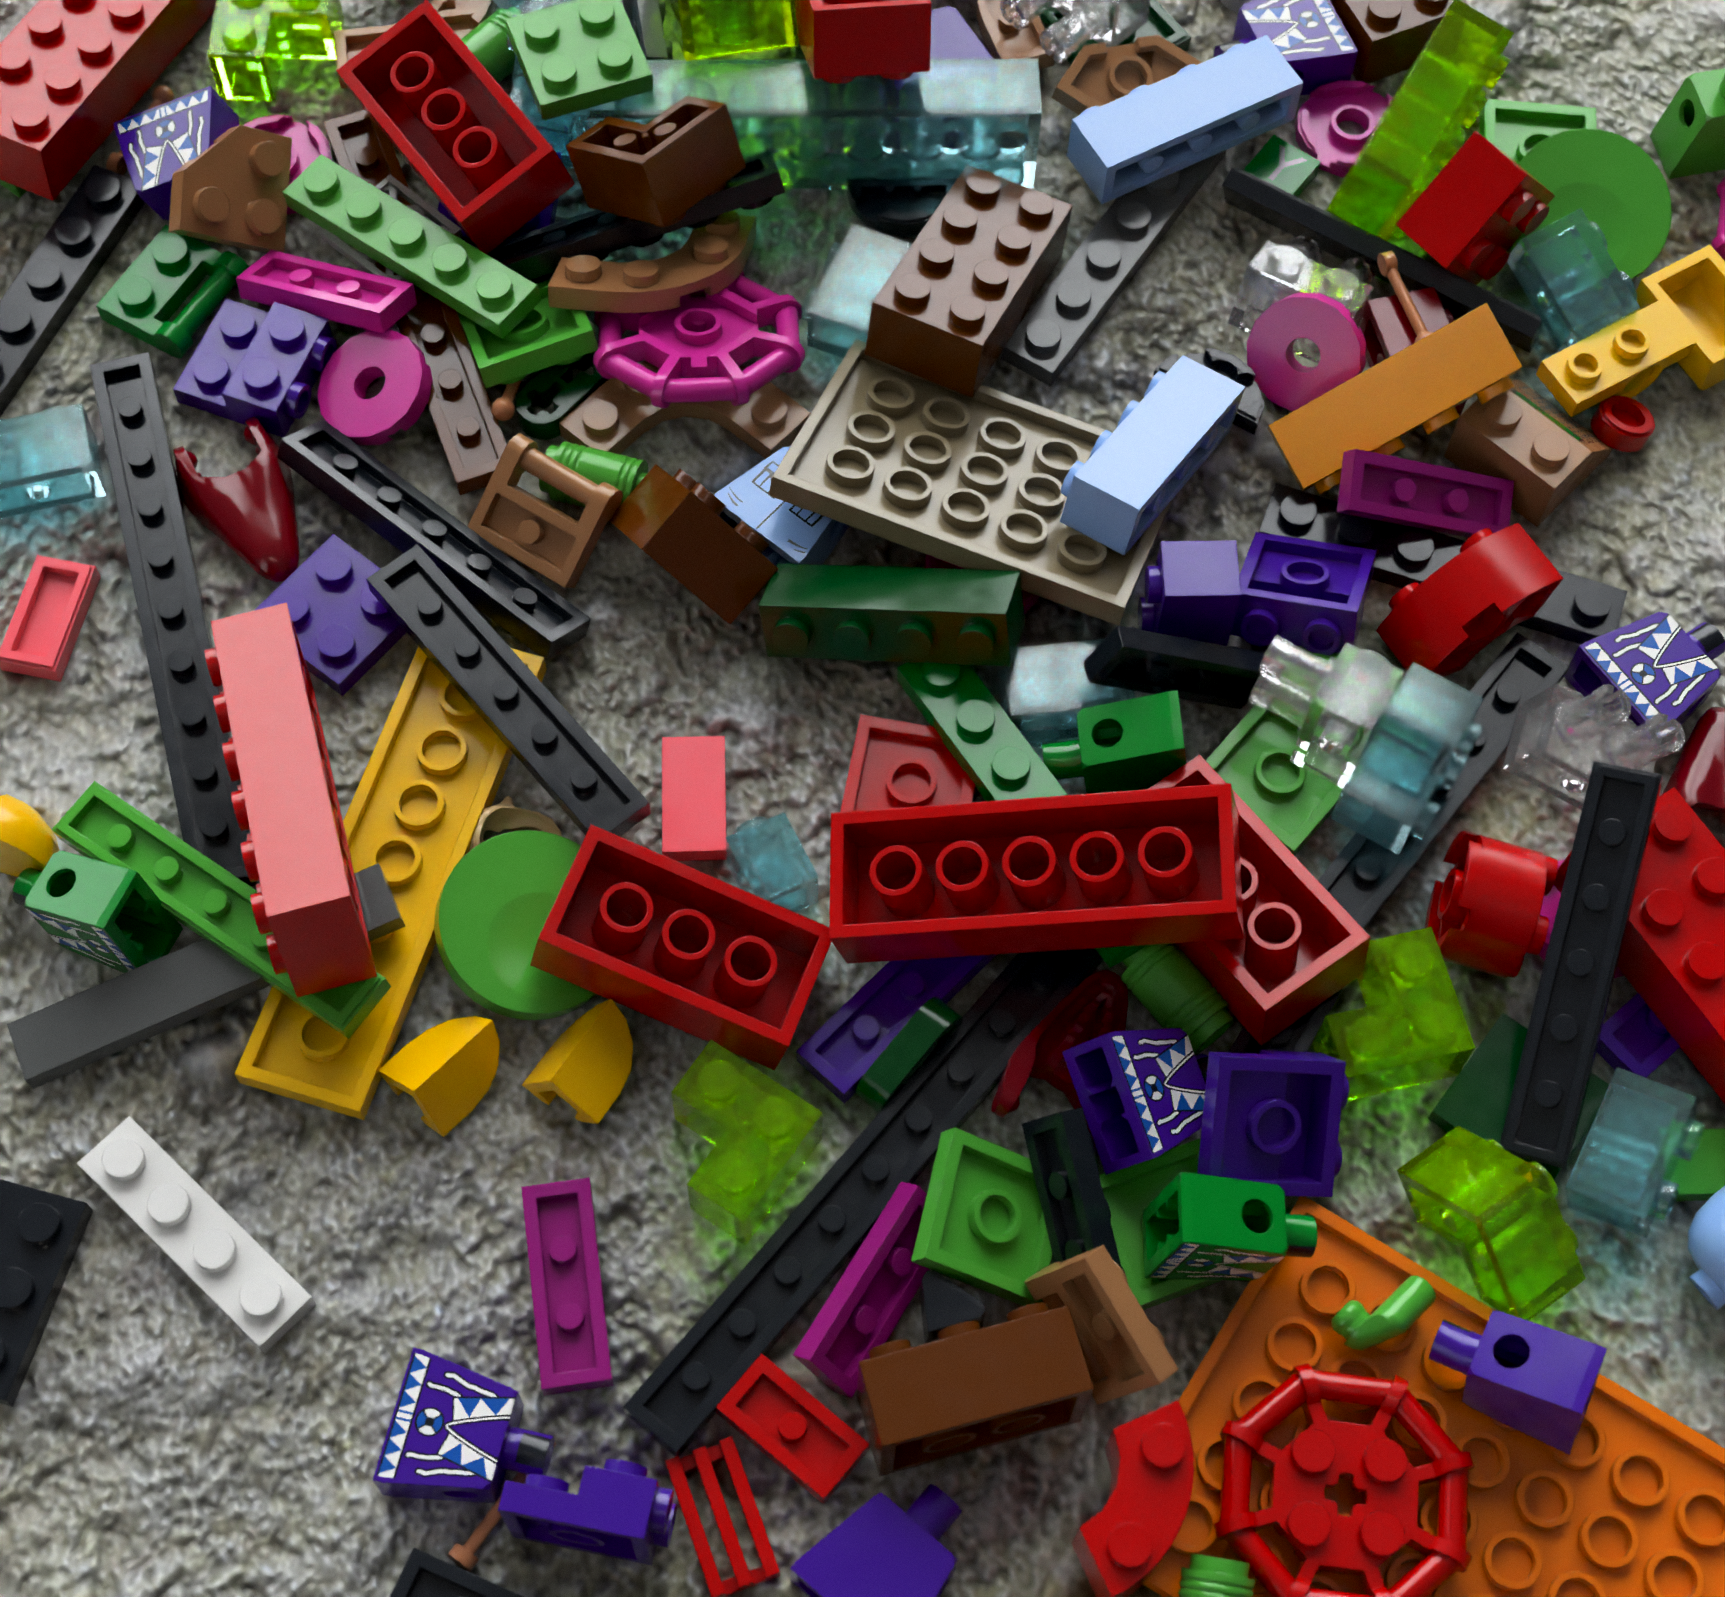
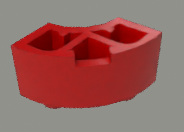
[1376,523,1564,686]
[1071,1400,1194,1597]

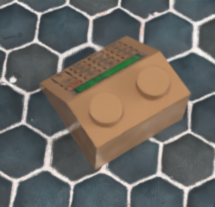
[1444,379,1612,527]

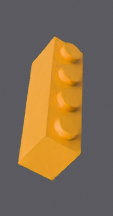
[1268,302,1522,495]

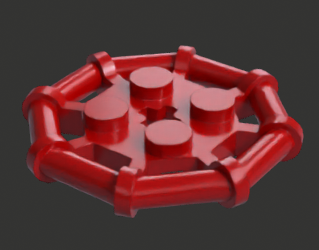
[1213,1363,1475,1597]

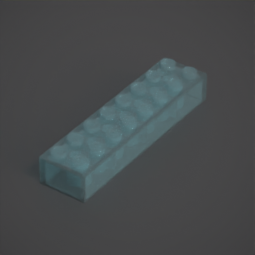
[575,59,1042,190]

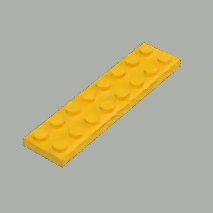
[234,646,547,1120]

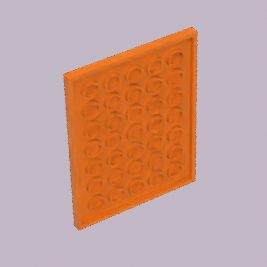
[1143,1196,1725,1597]

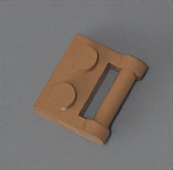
[467,433,623,588]
[1024,1244,1179,1404]

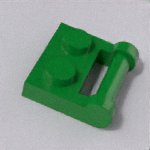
[96,224,249,359]

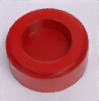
[1591,395,1655,452]

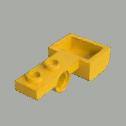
[1536,245,1725,417]

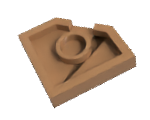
[1051,35,1202,115]
[169,125,292,253]

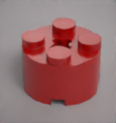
[1424,831,1558,978]

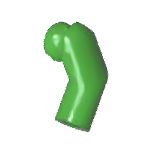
[1331,1276,1436,1351]

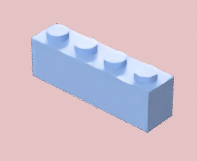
[1067,35,1303,204]
[1060,355,1245,556]

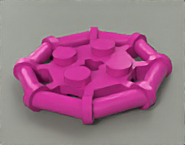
[593,271,805,409]

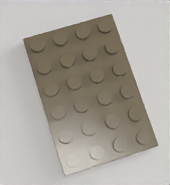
[769,339,1174,626]

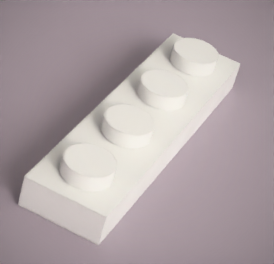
[77,1116,316,1354]

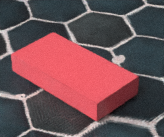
[0,555,101,682]
[662,736,727,861]

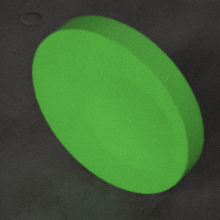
[1510,128,1672,295]
[434,830,596,1020]

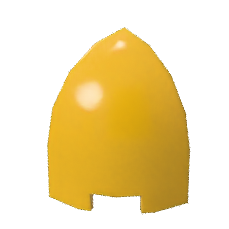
[0,794,60,877]
[522,999,633,1124]
[379,1016,500,1137]

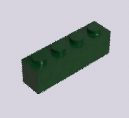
[759,563,1025,666]

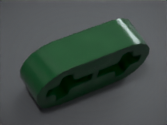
[515,351,609,440]
[855,996,963,1113]

